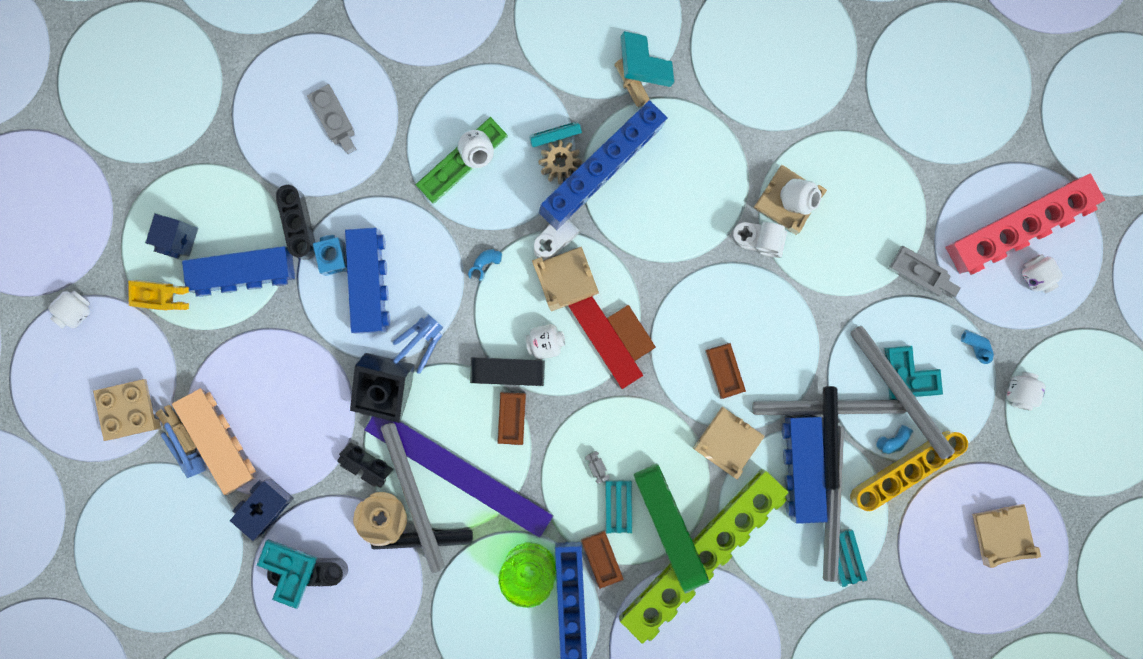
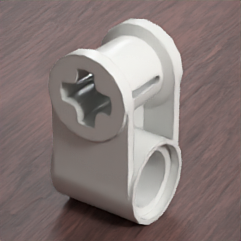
[534,219,580,261]

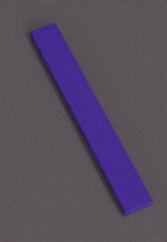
[364,416,554,538]

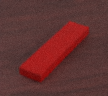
[568,296,644,389]

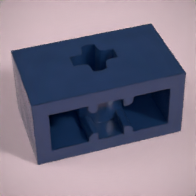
[145,213,198,259]
[229,478,294,541]

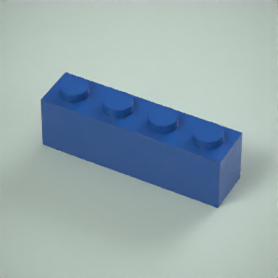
[345,228,390,334]
[182,246,295,297]
[782,416,828,524]

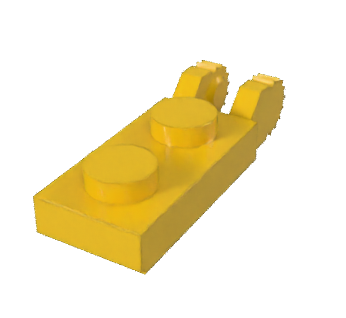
[128,280,189,311]

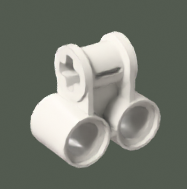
[733,222,788,258]

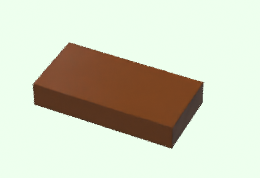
[607,304,656,361]
[705,343,746,399]
[497,392,526,445]
[581,530,624,589]

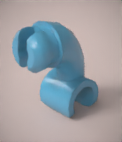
[468,249,502,281]

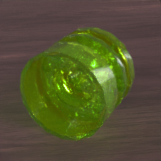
[498,542,556,608]

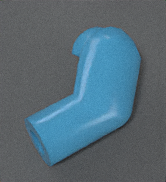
[961,330,994,364]

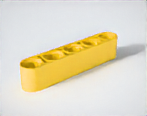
[850,431,968,511]

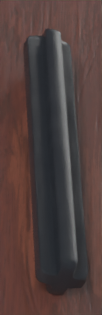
[823,386,840,490]
[370,530,473,550]

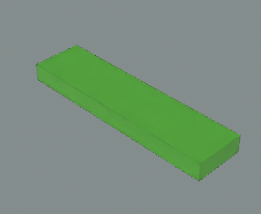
[415,116,508,205]

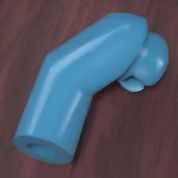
[876,425,913,454]

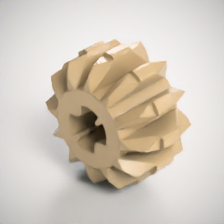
[538,140,582,185]

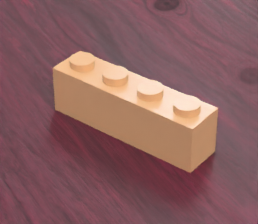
[172,388,256,495]

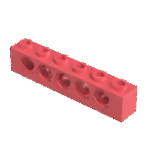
[945,173,1105,275]

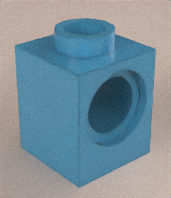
[313,235,347,276]

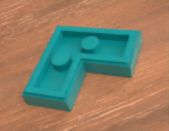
[621,31,675,87]
[884,346,943,399]
[256,539,318,609]

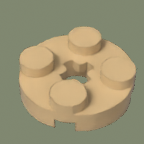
[353,492,407,546]

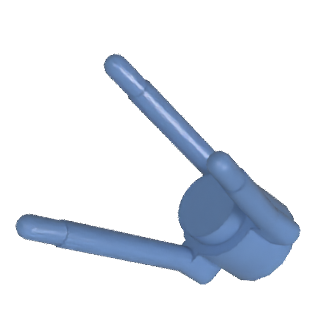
[393,314,444,374]
[161,423,207,479]

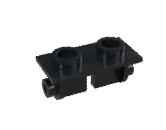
[337,442,394,488]

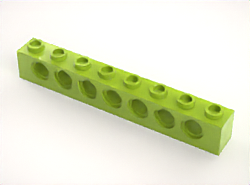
[619,468,789,645]

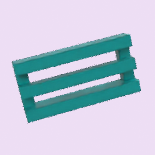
[529,121,582,147]
[606,480,632,534]
[838,529,868,587]

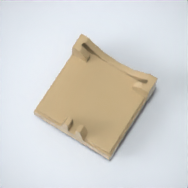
[753,165,827,235]
[532,246,599,312]
[93,379,161,441]
[693,407,765,480]
[972,504,1042,568]

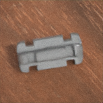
[585,451,610,484]

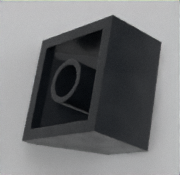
[350,352,415,423]

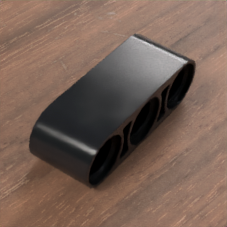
[276,184,316,260]
[470,357,545,386]
[267,558,349,587]

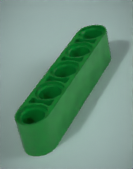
[634,463,710,593]

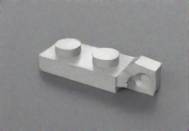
[307,84,357,155]
[888,246,961,298]

